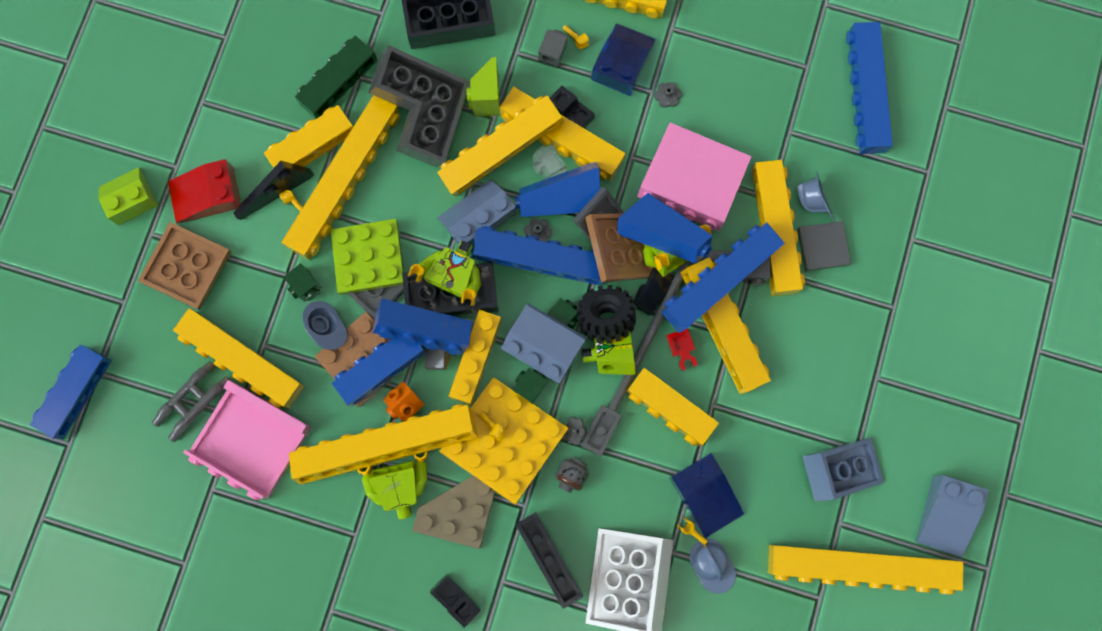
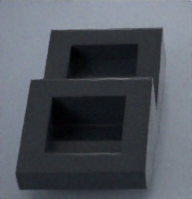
[550,86,595,129]
[634,267,675,316]
[430,574,481,628]

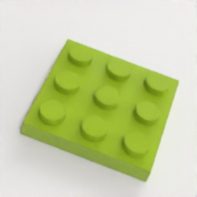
[331,219,404,295]

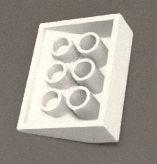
[586,528,673,631]

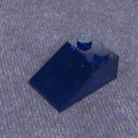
[591,23,656,96]
[668,453,744,538]

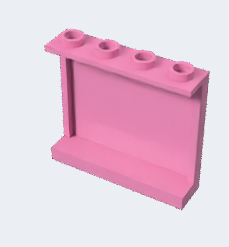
[637,122,752,231]
[183,380,311,501]

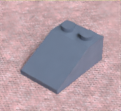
[802,438,884,502]
[916,475,989,557]

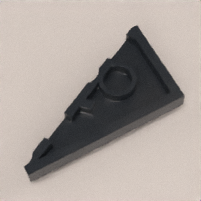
[233,160,314,220]

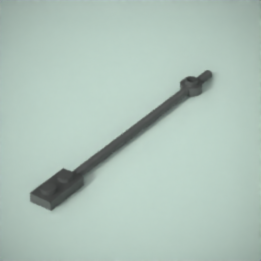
[581,224,702,457]

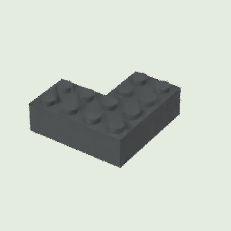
[368,45,470,167]

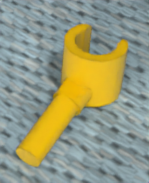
[563,25,589,49]
[279,190,303,212]
[479,411,505,441]
[677,517,707,545]

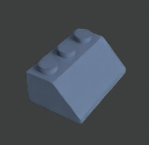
[437,179,517,246]
[501,303,586,384]

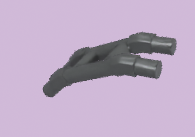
[152,361,231,442]

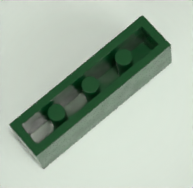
[294,35,378,119]

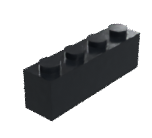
[515,512,584,609]

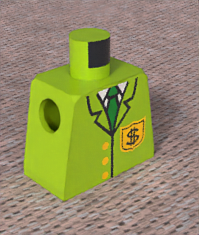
[582,331,635,375]

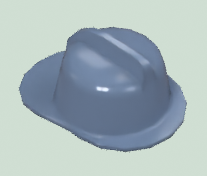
[797,171,836,222]
[302,301,347,350]
[690,538,736,594]

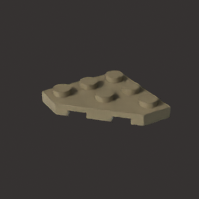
[412,476,495,549]

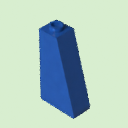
[515,162,600,217]
[617,193,712,263]

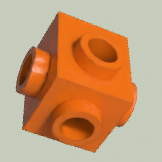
[383,381,425,422]

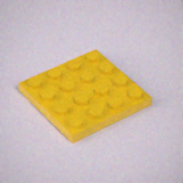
[439,377,568,506]

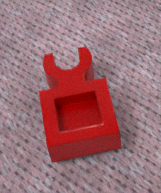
[665,328,697,371]

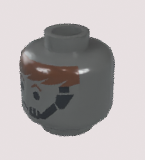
[555,457,589,493]

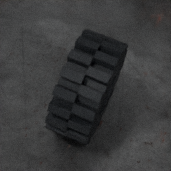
[577,285,636,344]

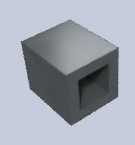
[538,29,568,68]

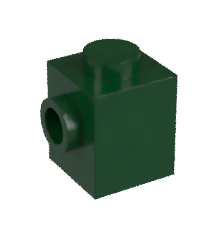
[283,263,322,302]
[547,298,578,329]
[513,368,548,404]

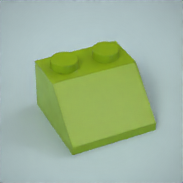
[467,57,500,117]
[98,167,158,226]

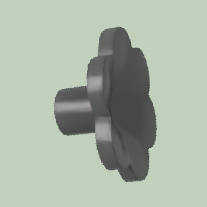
[654,82,682,108]
[524,218,552,242]
[565,417,587,445]

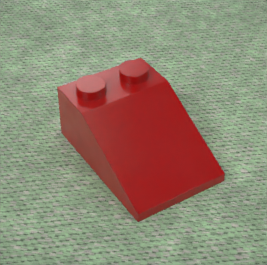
[168,159,241,224]

